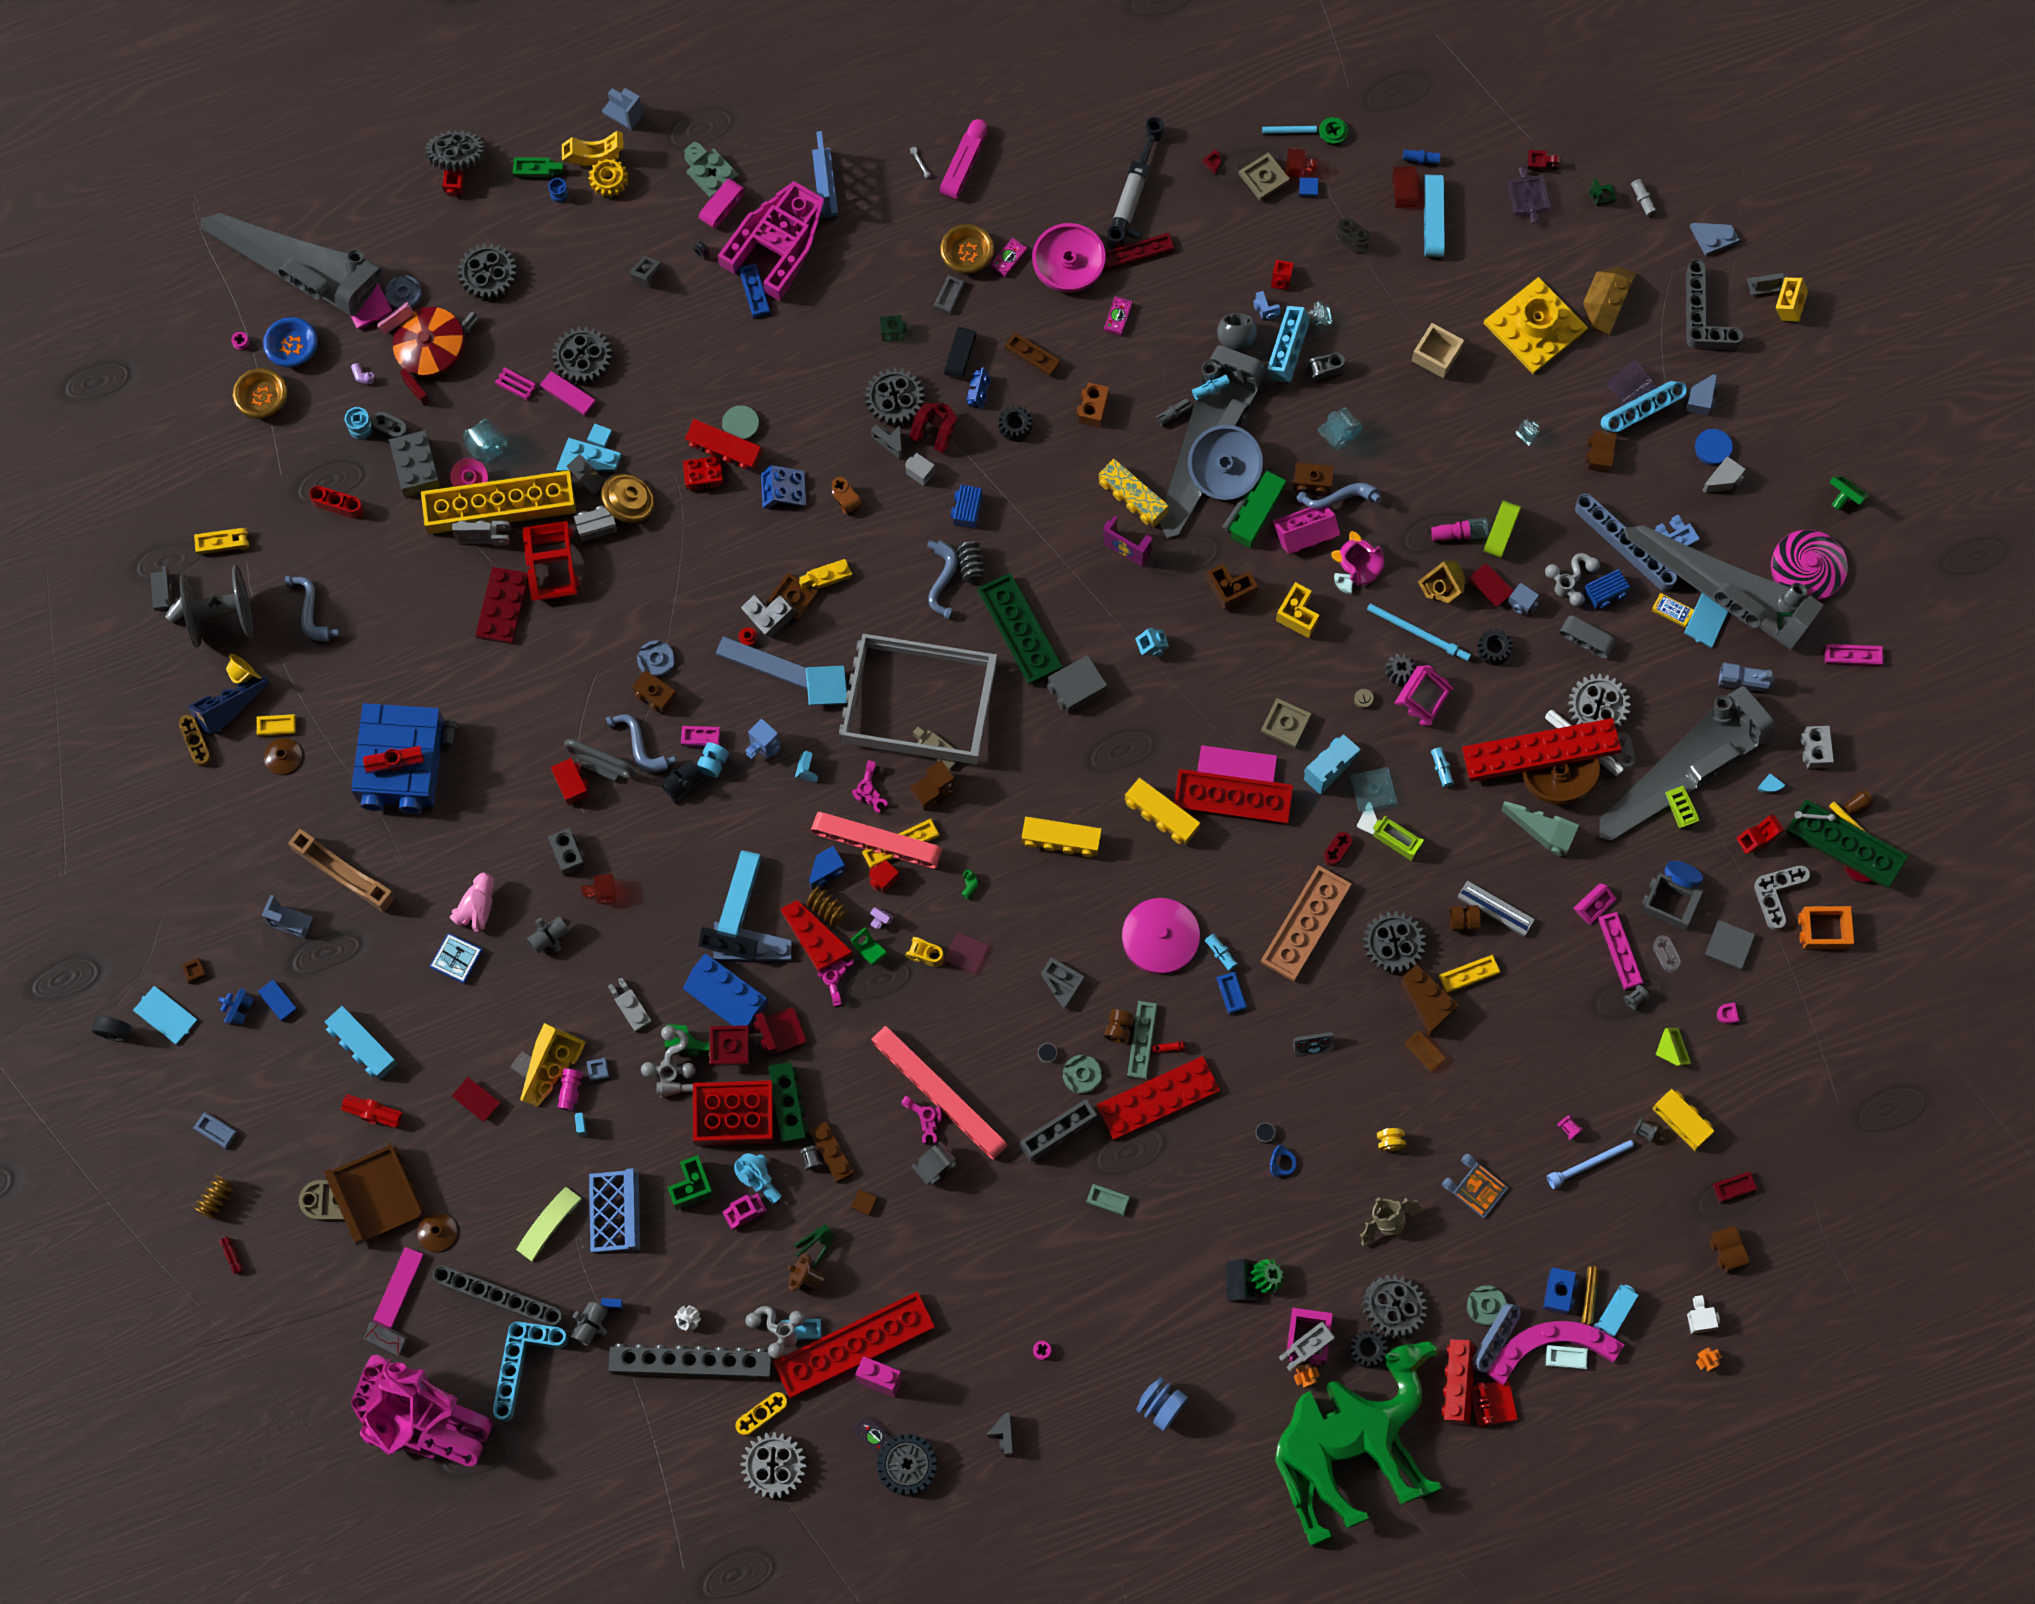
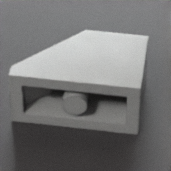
[1702,457,1745,493]

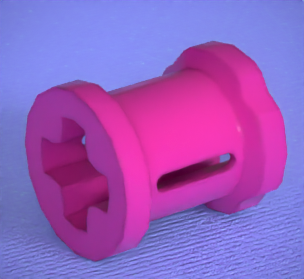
[1557,1114,1583,1140]

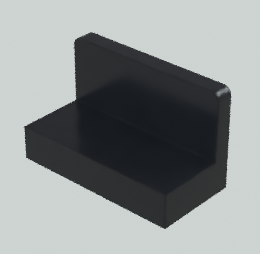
[1226,1259,1258,1302]

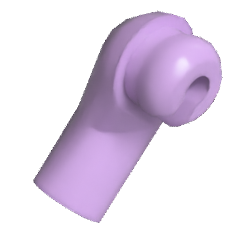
[351,363,375,385]

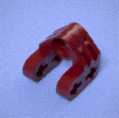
[909,403,957,454]

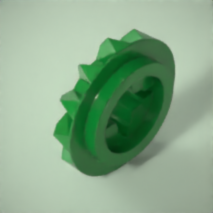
[1319,117,1348,145]

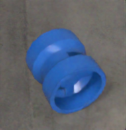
[548,178,568,203]

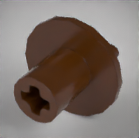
[788,1254,824,1291]

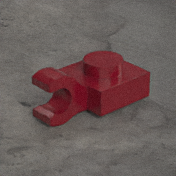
[1527,150,1560,170]

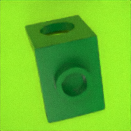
[851,928,887,966]

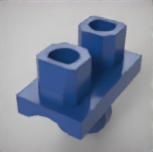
[218,989,254,1025]

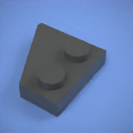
[1041,957,1084,1009]

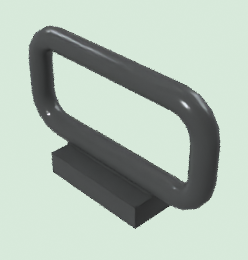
[564,739,635,783]

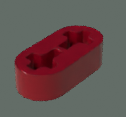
[1324,832,1352,866]

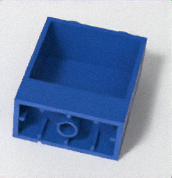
[351,703,445,814]

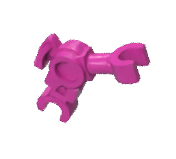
[852,760,888,814]
[817,959,854,1007]
[901,1096,942,1144]

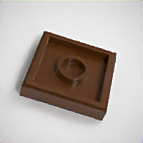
[767,572,819,623]

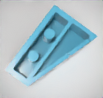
[1304,734,1361,795]

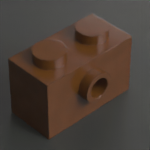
[1293,462,1333,495]
[632,670,677,714]

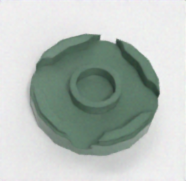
[722,406,759,441]
[1063,1055,1102,1094]
[1467,1285,1507,1326]

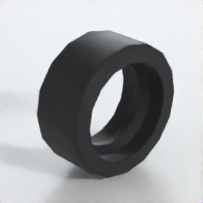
[92,1016,132,1042]

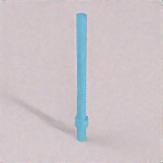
[1367,603,1471,661]

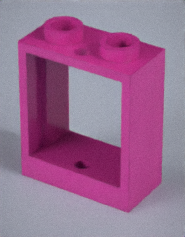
[1287,1308,1332,1366]

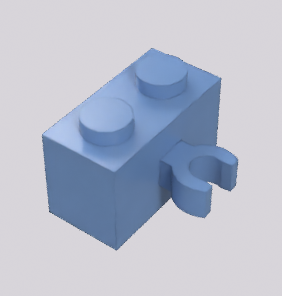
[745,719,781,759]

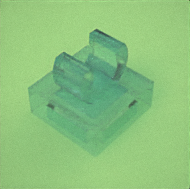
[1309,302,1332,325]
[1516,419,1540,446]

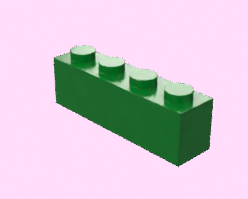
[1229,471,1286,549]

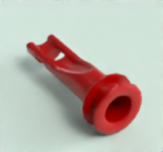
[1151,1039,1185,1053]

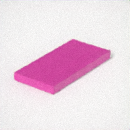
[1197,745,1277,782]

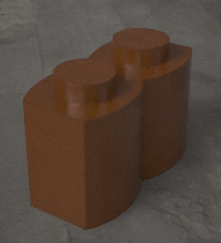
[1585,430,1616,472]
[1709,1225,1750,1273]

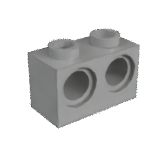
[1801,726,1834,769]

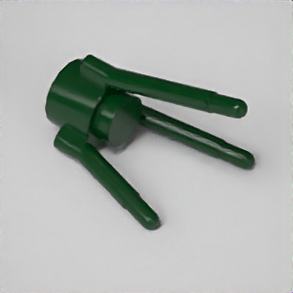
[794,1224,835,1269]

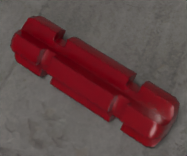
[219,1236,244,1275]

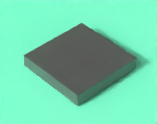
[1704,920,1755,970]

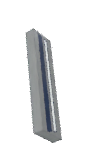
[1457,881,1535,937]

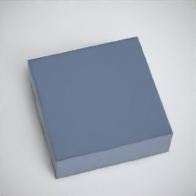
[586,1058,610,1082]

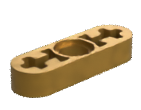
[179,715,211,767]

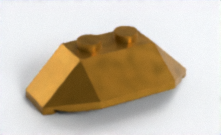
[1583,266,1637,335]

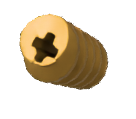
[806,886,850,927]
[192,1174,234,1220]

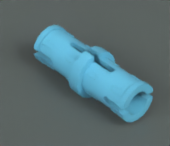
[1192,374,1230,400]
[1431,747,1454,787]
[1205,933,1238,971]

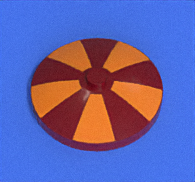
[393,307,465,378]

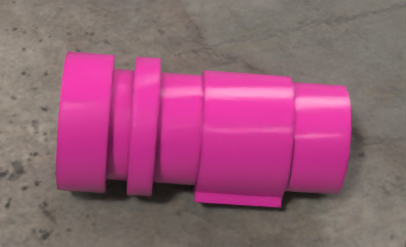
[1431,520,1471,542]
[558,1069,583,1111]

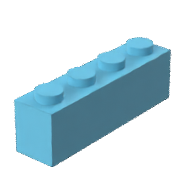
[325,1006,397,1080]

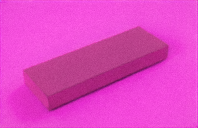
[540,371,596,416]
[1824,644,1883,666]

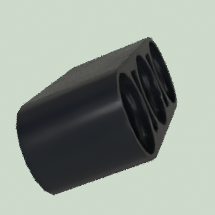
[944,327,977,379]

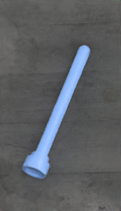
[1547,1140,1634,1189]

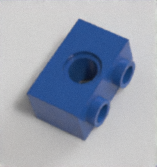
[1543,1267,1578,1315]

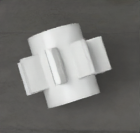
[675,1305,701,1331]

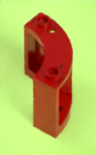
[523,521,580,601]

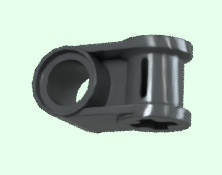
[1308,353,1345,381]

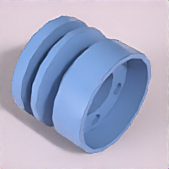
[1136,1377,1189,1432]

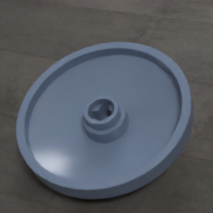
[1188,425,1263,500]

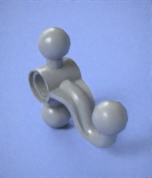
[1545,553,1600,607]
[641,1025,696,1082]
[746,1306,805,1359]

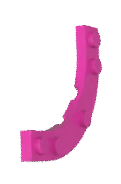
[1486,1321,1624,1385]

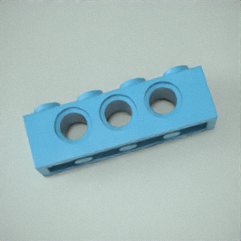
[1267,306,1310,382]

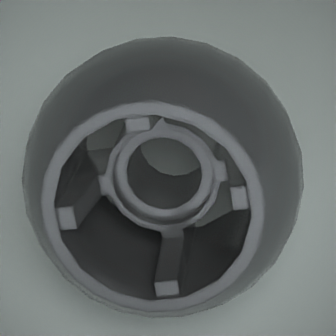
[1217,313,1257,352]

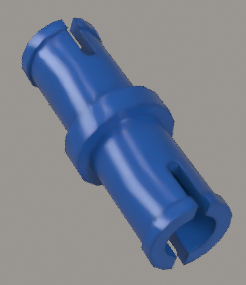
[1403,149,1440,164]

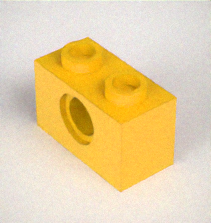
[1776,278,1808,321]

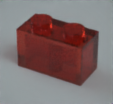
[1392,166,1421,208]

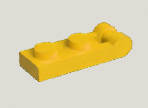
[194,528,249,555]

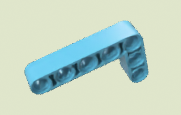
[493,1322,568,1422]

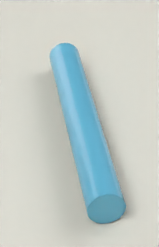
[1262,126,1317,134]

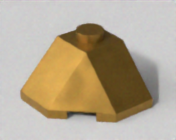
[1418,561,1465,603]

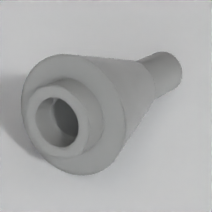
[656,1079,693,1098]

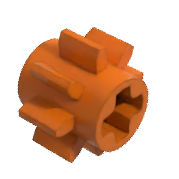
[1696,1347,1722,1372]
[1294,1364,1320,1388]

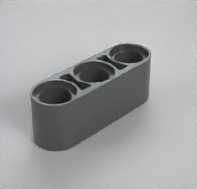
[1559,616,1617,659]

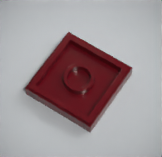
[709,1025,749,1066]

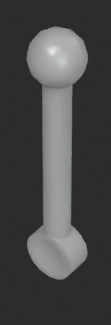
[910,147,931,179]
[1795,811,1836,822]

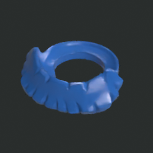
[1270,1145,1297,1178]

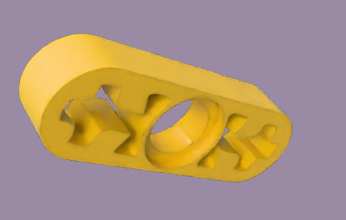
[736,1392,787,1436]

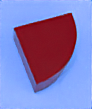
[1202,149,1221,174]

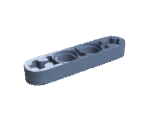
[1472,1304,1521,1372]

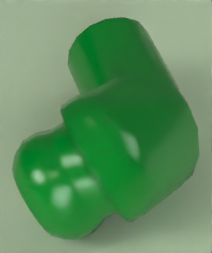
[961,870,979,900]

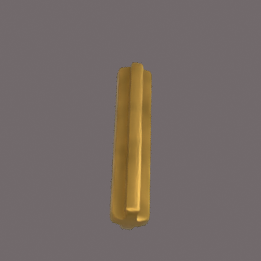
[1581,1266,1599,1325]

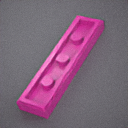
[1598,912,1643,990]
[373,1247,424,1329]

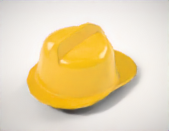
[226,654,262,684]

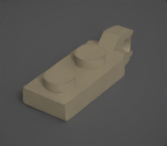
[913,727,958,770]

